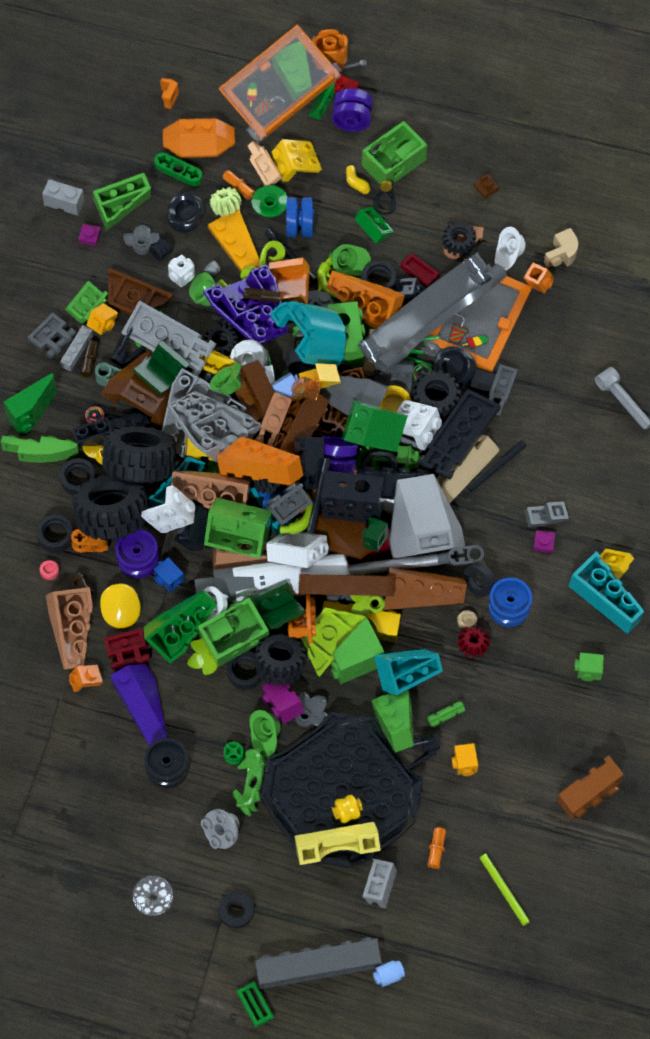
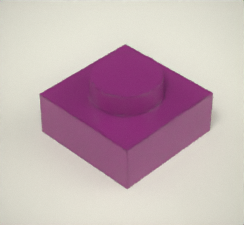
[78,224,101,246]
[533,530,555,553]

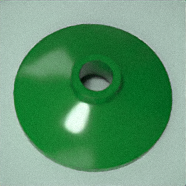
[252,185,287,218]

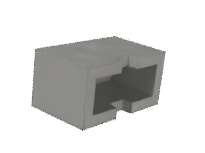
[42,179,84,216]

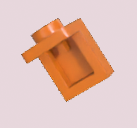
[69,665,103,692]

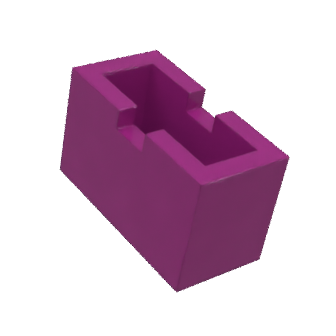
[262,683,304,724]

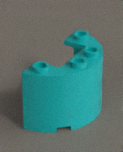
[270,301,346,368]

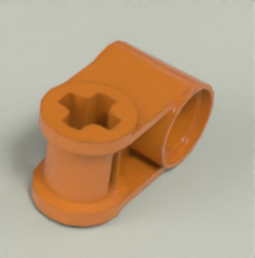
[71,529,108,553]

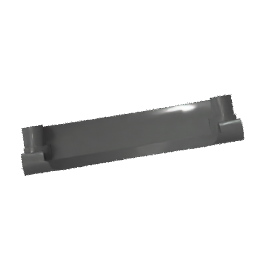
[358,252,507,373]

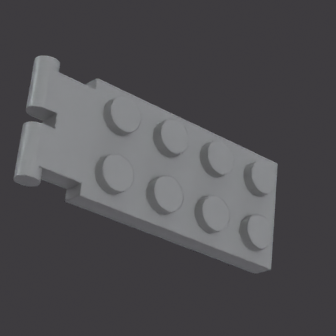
[121,301,216,376]

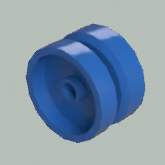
[287,197,314,238]
[488,577,532,627]

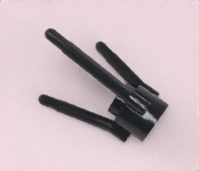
[110,329,146,366]
[389,734,440,769]

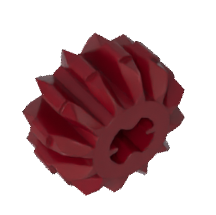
[457,625,490,659]

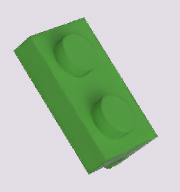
[65,281,108,324]

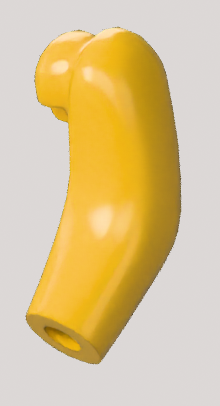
[346,166,370,194]

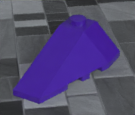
[110,664,167,746]

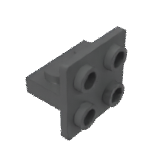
[374,360,414,395]
[266,483,313,526]

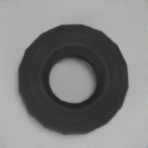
[463,563,496,597]
[218,891,255,929]

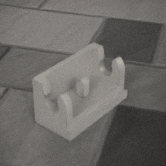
[362,859,397,908]

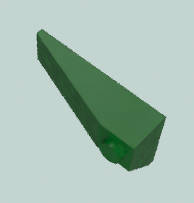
[144,590,217,664]

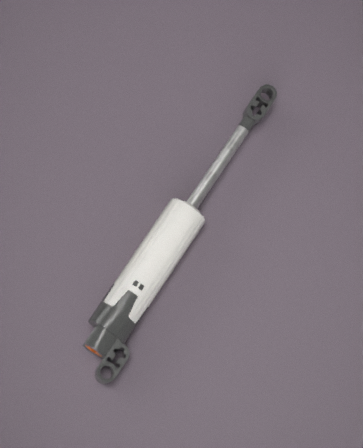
[194,545,484,605]

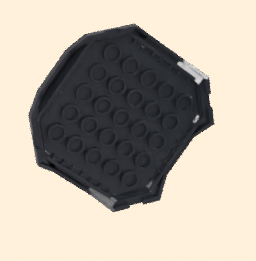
[261,712,422,868]

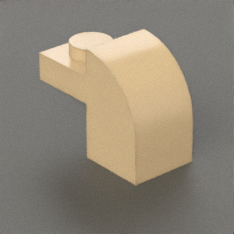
[544,228,578,268]

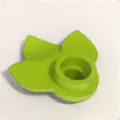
[350,595,385,616]
[187,639,218,675]

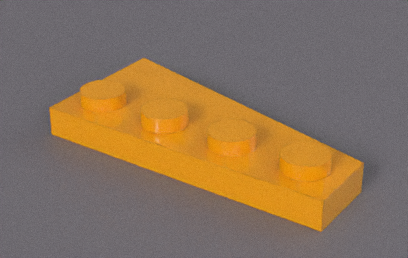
[208,210,260,271]

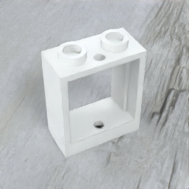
[266,532,329,568]

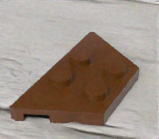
[108,268,173,316]

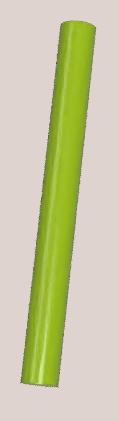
[480,854,530,926]

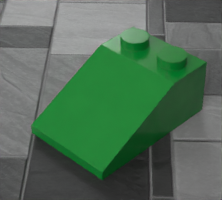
[4,373,57,435]
[342,400,408,452]

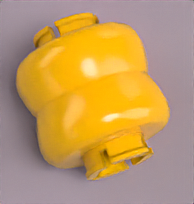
[332,795,363,823]

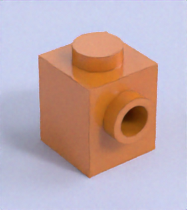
[523,262,554,294]

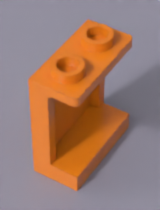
[269,258,310,304]

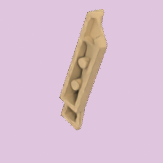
[437,435,499,504]

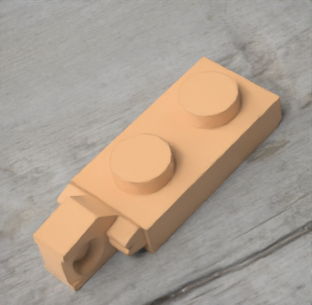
[248,141,283,186]

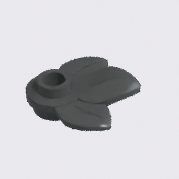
[123,225,160,255]
[295,692,329,727]

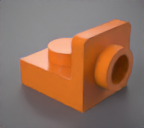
[160,78,179,109]

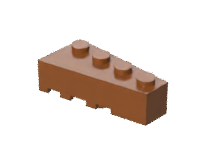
[383,567,467,610]

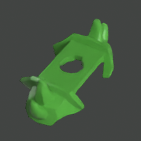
[359,445,425,470]
[233,749,266,816]

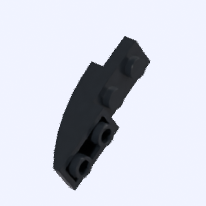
[72,411,151,446]

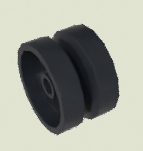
[144,738,189,789]

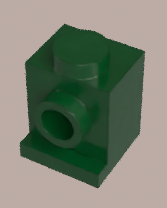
[362,517,388,552]

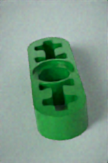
[154,153,202,186]

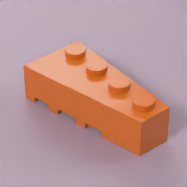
[217,436,303,485]

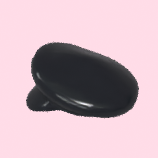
[167,192,204,233]
[434,346,476,386]

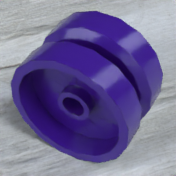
[332,89,373,132]
[324,436,358,473]
[115,529,160,579]

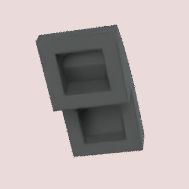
[524,502,569,528]

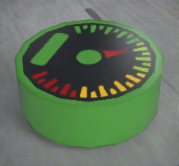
[413,364,431,381]

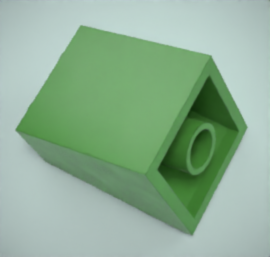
[330,619,384,684]

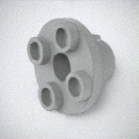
[201,809,240,849]

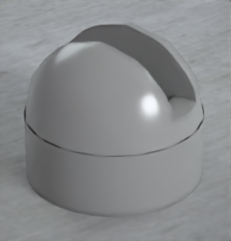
[204,260,220,276]

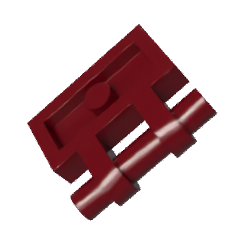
[104,628,150,670]

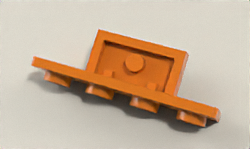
[288,594,316,644]

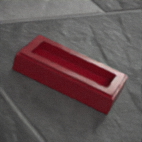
[400,253,440,288]

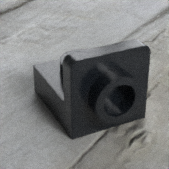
[394,278,424,298]

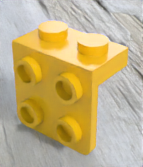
[271,139,321,182]

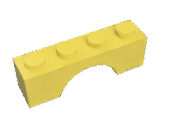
[294,822,380,865]

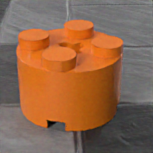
[312,29,348,70]

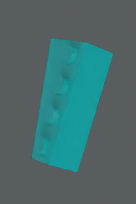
[568,551,644,634]

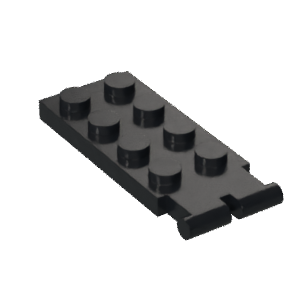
[417,389,501,480]

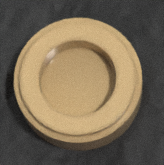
[457,610,477,630]

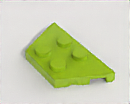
[301,607,367,677]

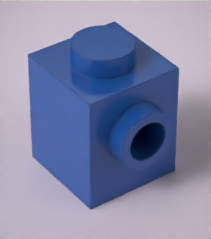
[154,557,184,593]

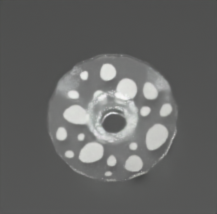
[133,876,173,915]

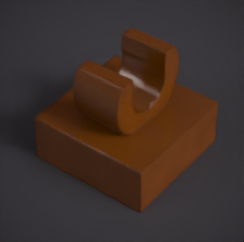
[474,174,499,199]

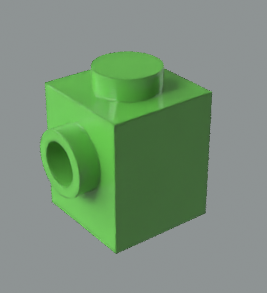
[574,653,604,681]

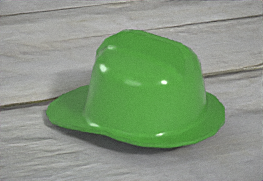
[329,244,371,276]
[189,272,217,307]
[210,363,242,395]
[250,710,281,758]

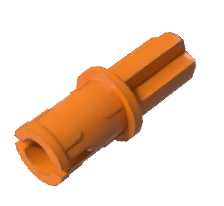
[223,170,255,200]
[427,827,446,869]

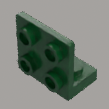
[133,341,190,395]
[251,580,306,629]

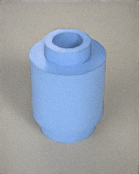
[373,960,405,987]

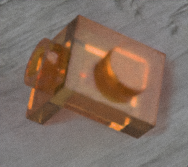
[291,377,321,401]

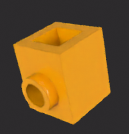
[86,303,118,335]
[451,743,478,776]

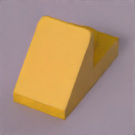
[299,363,341,391]
[600,549,634,579]

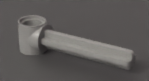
[595,367,650,430]

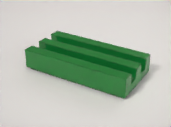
[236,981,274,1028]

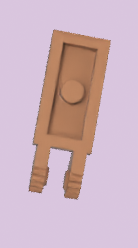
[256,392,292,446]

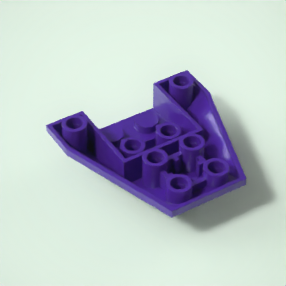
[203,264,288,344]

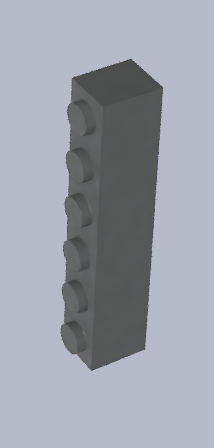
[255,937,382,989]

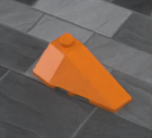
[327,271,405,329]

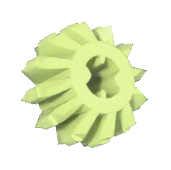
[210,187,241,217]

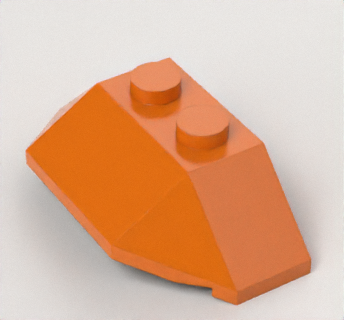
[163,118,235,158]

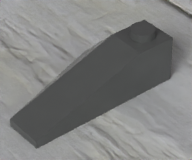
[315,376,388,415]

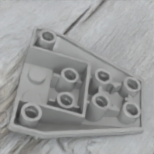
[162,368,247,459]
[168,391,261,463]
[389,474,465,559]

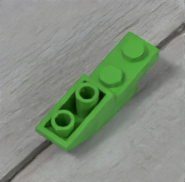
[1,435,80,463]

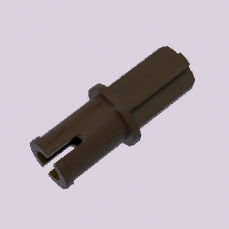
[243,287,281,304]
[80,340,98,377]

